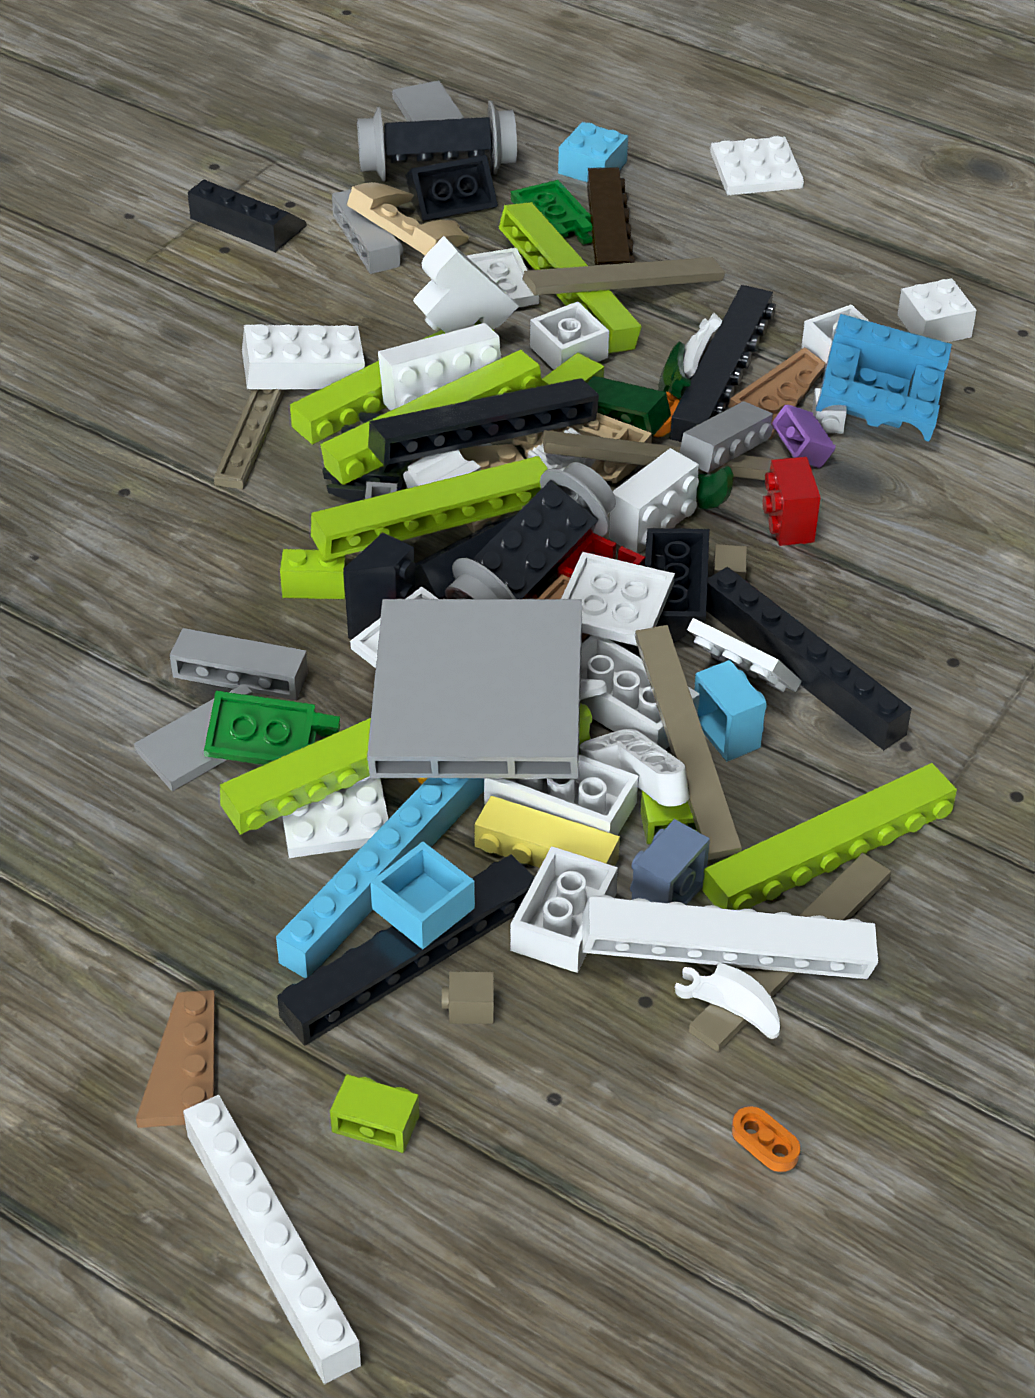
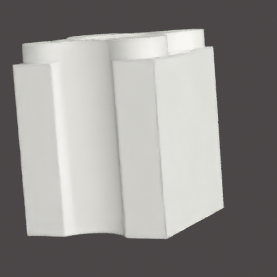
[403,450,481,488]

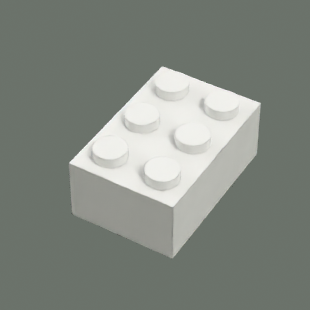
[609,448,699,554]
[510,846,618,973]

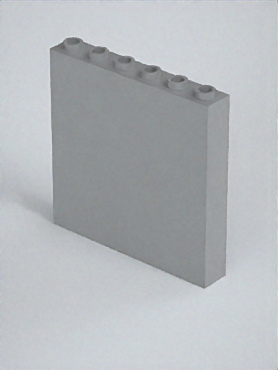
[367,599,582,779]

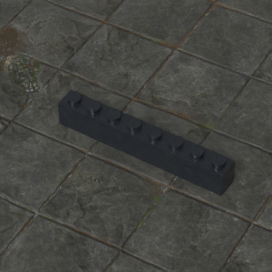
[670,285,776,442]
[368,378,599,465]
[706,566,912,751]
[277,854,535,1046]

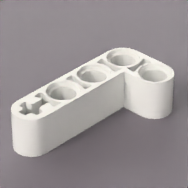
[579,729,689,806]

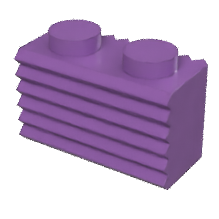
[772,405,836,468]

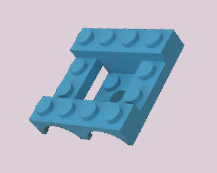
[816,314,952,441]

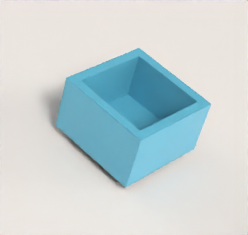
[558,122,628,182]
[694,660,767,762]
[371,842,475,949]

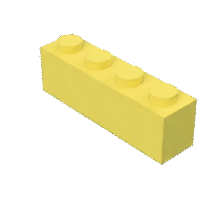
[474,796,620,868]

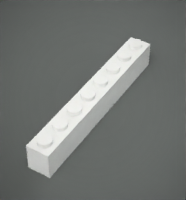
[582,895,878,979]
[183,1095,361,1384]

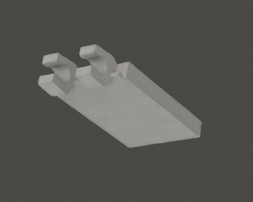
[392,81,464,122]
[134,684,253,791]

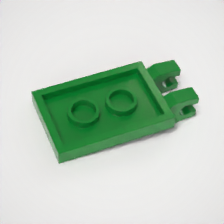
[511,180,593,244]
[204,691,340,765]

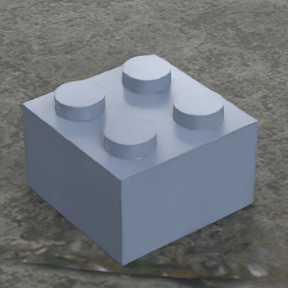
[630,819,710,905]

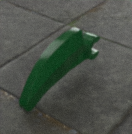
[658,341,691,399]
[696,466,733,509]

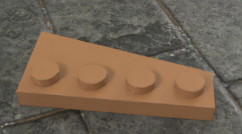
[728,347,826,439]
[136,990,215,1128]

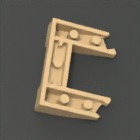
[347,182,469,255]
[513,413,652,483]

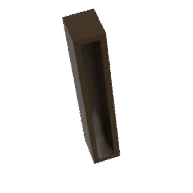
[587,167,635,266]

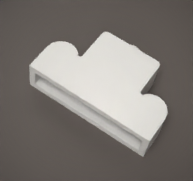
[413,236,519,333]

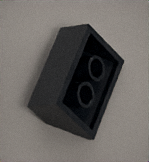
[405,155,498,222]
[344,532,417,640]

